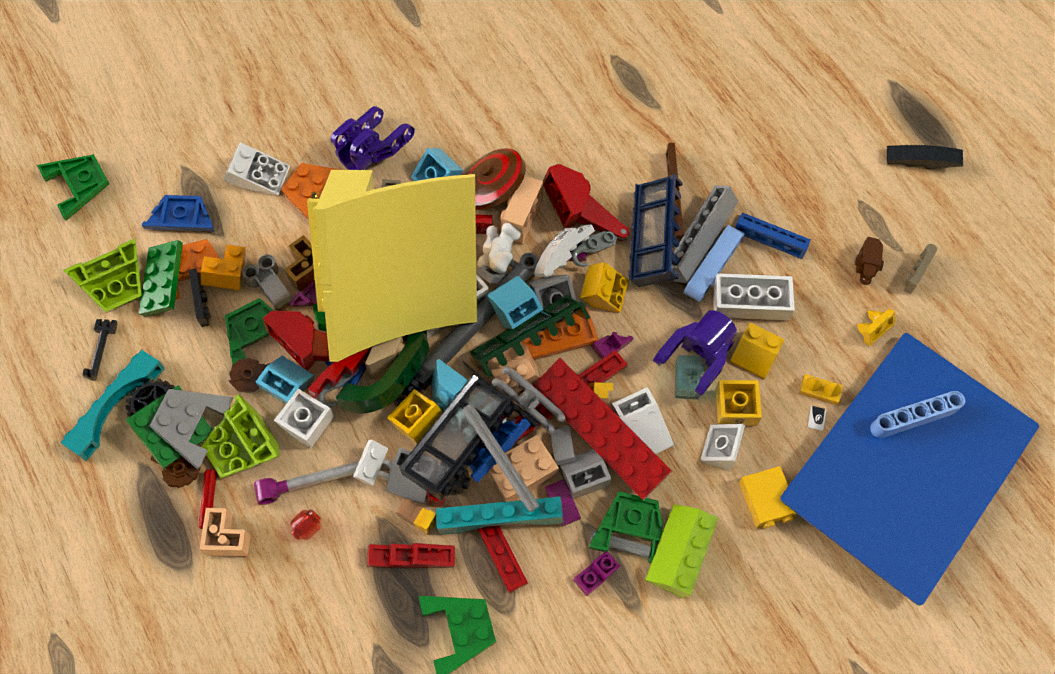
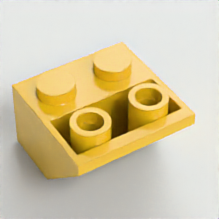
[580,262,629,313]

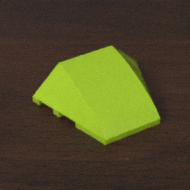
[63,238,142,313]
[201,394,280,478]

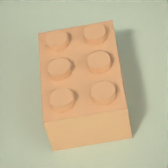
[500,176,543,244]
[487,435,559,502]

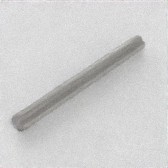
[463,404,539,512]

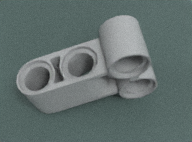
[242,254,293,310]

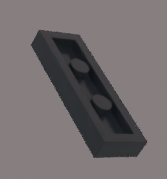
[189,268,211,327]

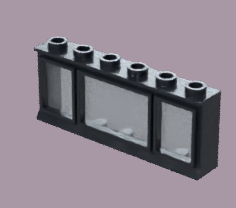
[399,374,514,501]

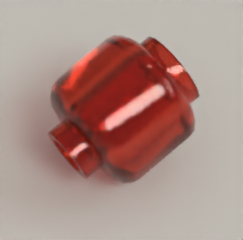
[290,509,322,540]

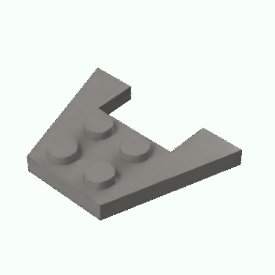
[149,389,233,470]

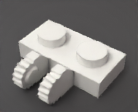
[353,440,393,486]

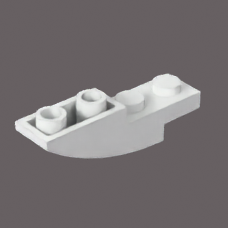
[534,224,595,278]

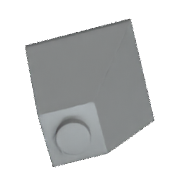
[528,275,576,308]

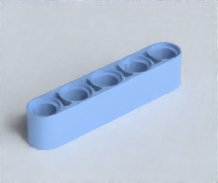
[683,225,745,302]
[870,391,965,438]

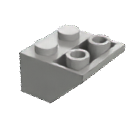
[386,447,439,505]
[558,449,611,499]

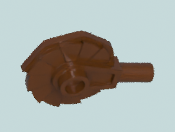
[229,358,270,393]
[151,456,201,488]

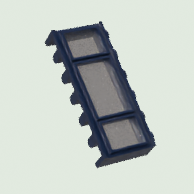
[628,174,683,287]

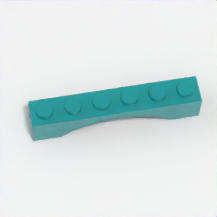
[61,349,165,461]
[436,497,564,535]

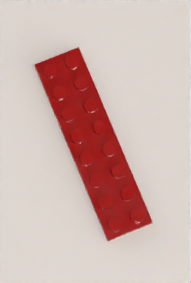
[532,358,672,500]

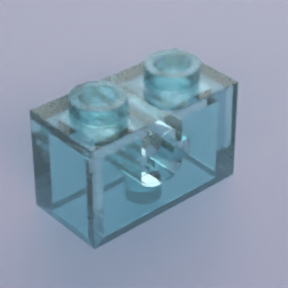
[675,355,705,400]

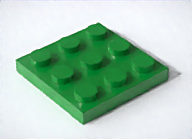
[126,385,213,469]

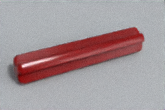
[198,469,217,529]

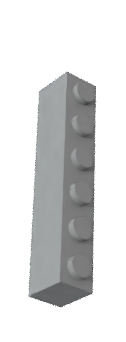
[672,185,738,283]

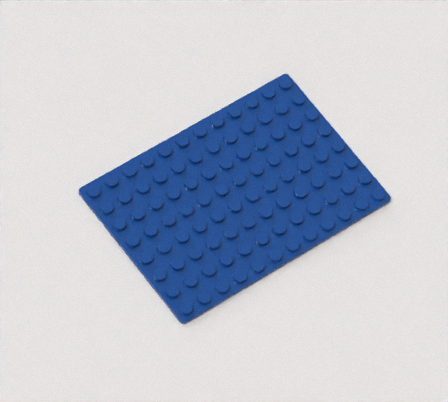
[780,333,1039,606]

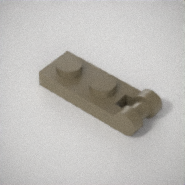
[904,244,937,294]

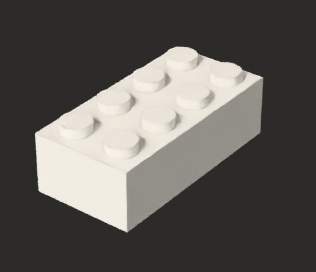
[713,273,795,320]

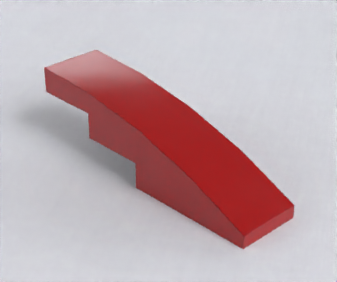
[308,346,373,399]
[367,543,455,568]

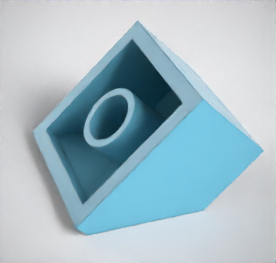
[411,148,463,181]
[431,359,468,411]

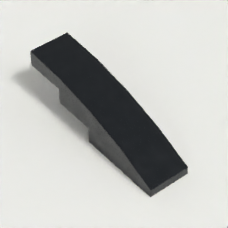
[887,145,963,169]

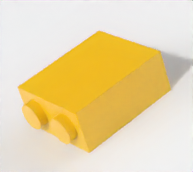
[739,466,797,529]

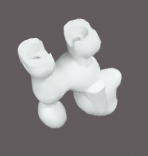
[477,223,521,274]

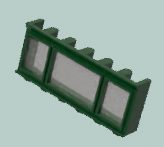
[469,295,590,377]

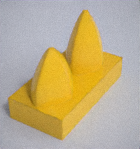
[857,308,895,346]
[799,374,843,405]

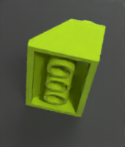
[645,504,718,598]

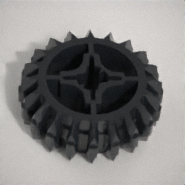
[125,378,175,417]

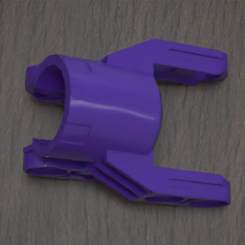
[330,106,415,170]
[653,310,737,396]

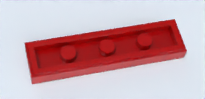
[477,525,528,593]

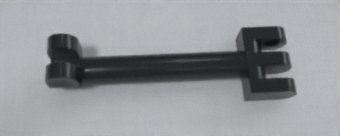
[83,319,118,381]

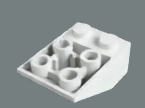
[223,142,290,196]
[611,387,674,454]

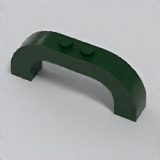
[336,331,429,414]

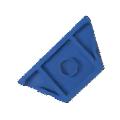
[142,195,214,232]
[469,419,531,483]

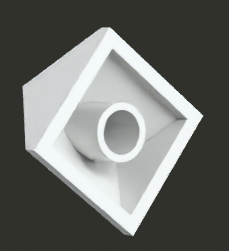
[700,424,745,471]

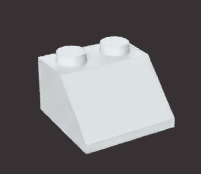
[274,389,334,448]

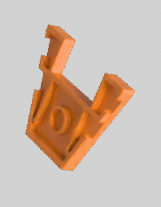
[281,163,341,220]
[175,239,221,300]

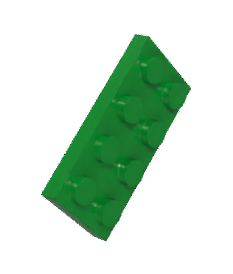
[139,240,183,317]

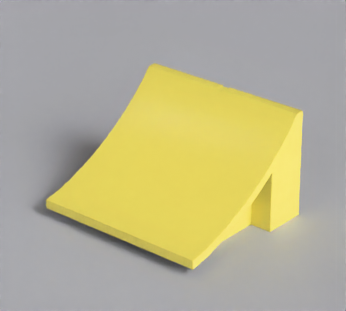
[307,170,477,362]

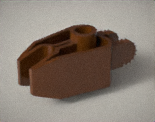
[854,237,884,286]

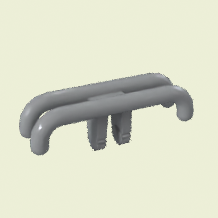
[492,366,565,434]

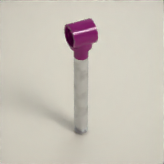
[254,461,359,505]

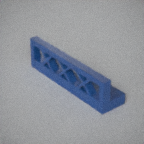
[735,212,811,259]

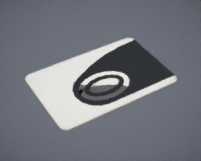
[808,406,826,431]

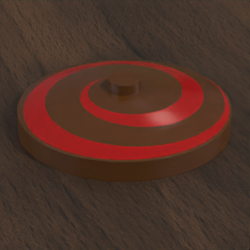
[465,148,526,210]

